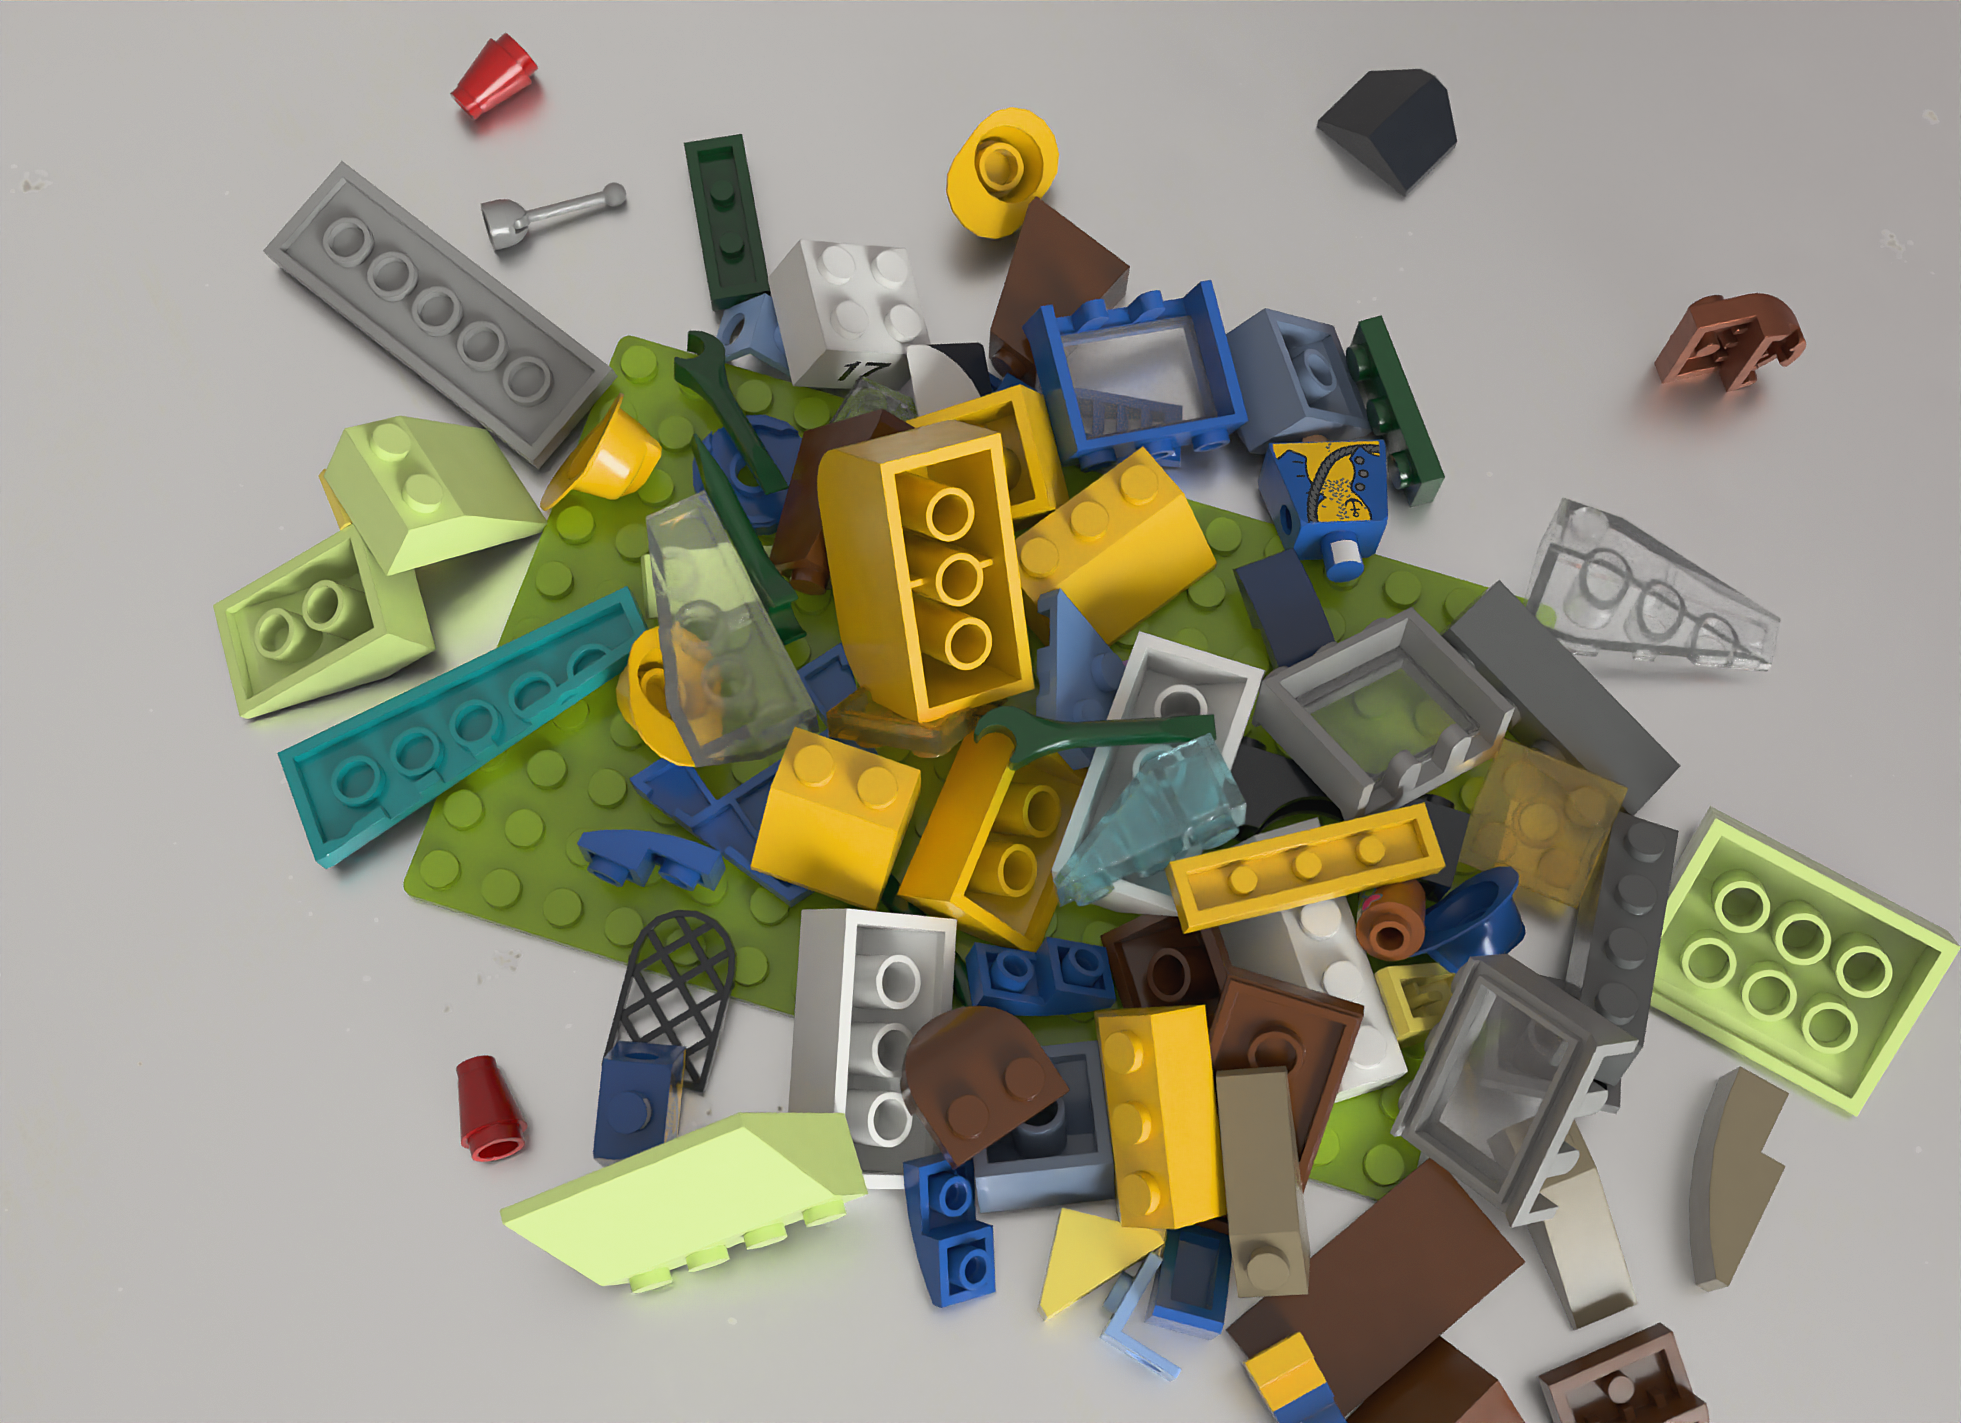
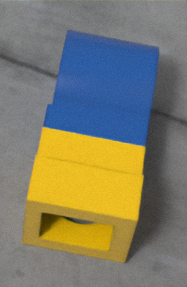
[1242,1332,1347,1423]

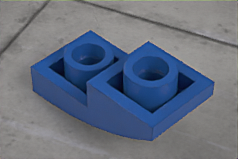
[577,829,726,891]
[965,937,1116,1016]
[903,1152,996,1308]

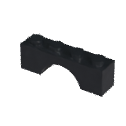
[1209,736,1471,903]

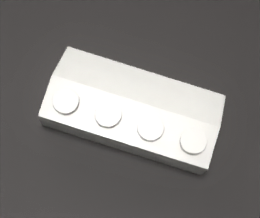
[1051,631,1265,916]
[1219,817,1408,1103]
[788,909,957,1189]

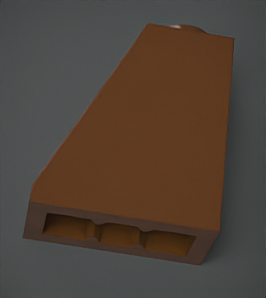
[989,196,1130,390]
[769,408,915,595]

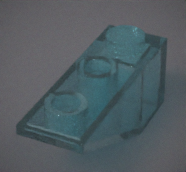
[1053,733,1246,907]

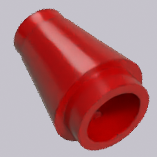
[450,33,538,120]
[456,1055,528,1162]

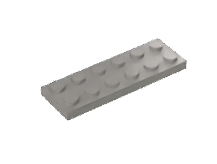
[263,161,617,469]

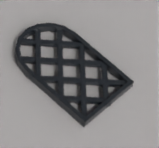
[601,910,737,1093]

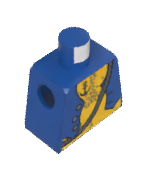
[1257,440,1388,583]
[593,1041,687,1167]

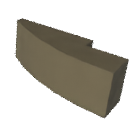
[1689,1066,1789,1292]

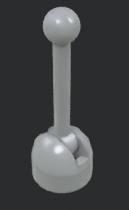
[480,182,626,251]

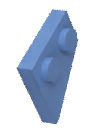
[1036,588,1126,770]

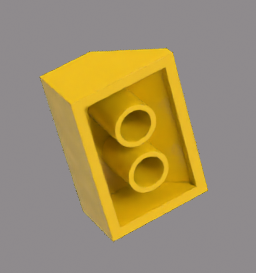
[1015,447,1217,647]
[897,719,1088,953]
[1094,1005,1227,1229]

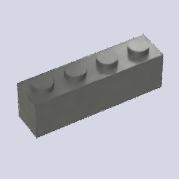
[1440,580,1681,829]
[1550,810,1679,1086]

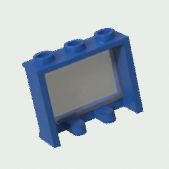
[1022,280,1249,472]

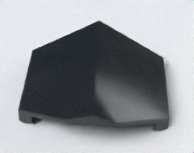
[1317,69,1457,197]

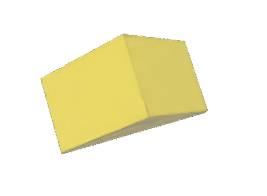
[1374,963,1456,1049]
[1037,1208,1164,1322]

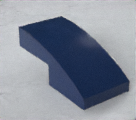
[1232,548,1336,670]

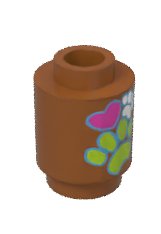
[1356,879,1426,961]

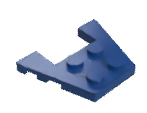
[629,643,878,908]

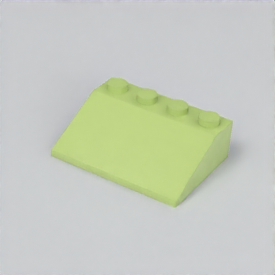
[1650,806,1961,1117]
[499,1112,868,1293]

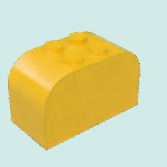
[817,420,1035,725]

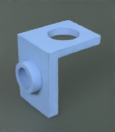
[716,293,791,377]
[1099,1251,1181,1381]

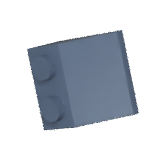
[1226,308,1373,455]
[973,1040,1115,1213]

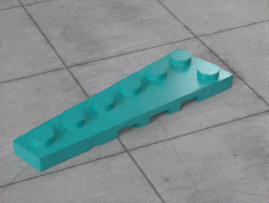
[277,586,649,869]

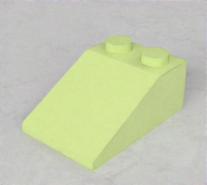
[324,416,548,576]
[213,523,436,719]

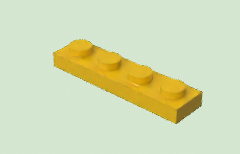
[1164,803,1446,934]

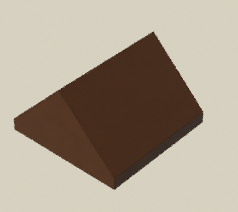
[1100,914,1232,1032]
[1345,1336,1525,1423]

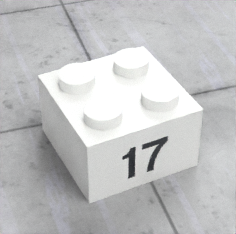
[768,239,931,391]

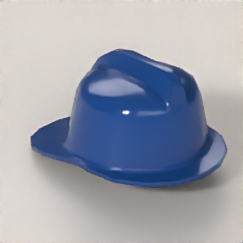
[1410,866,1526,974]

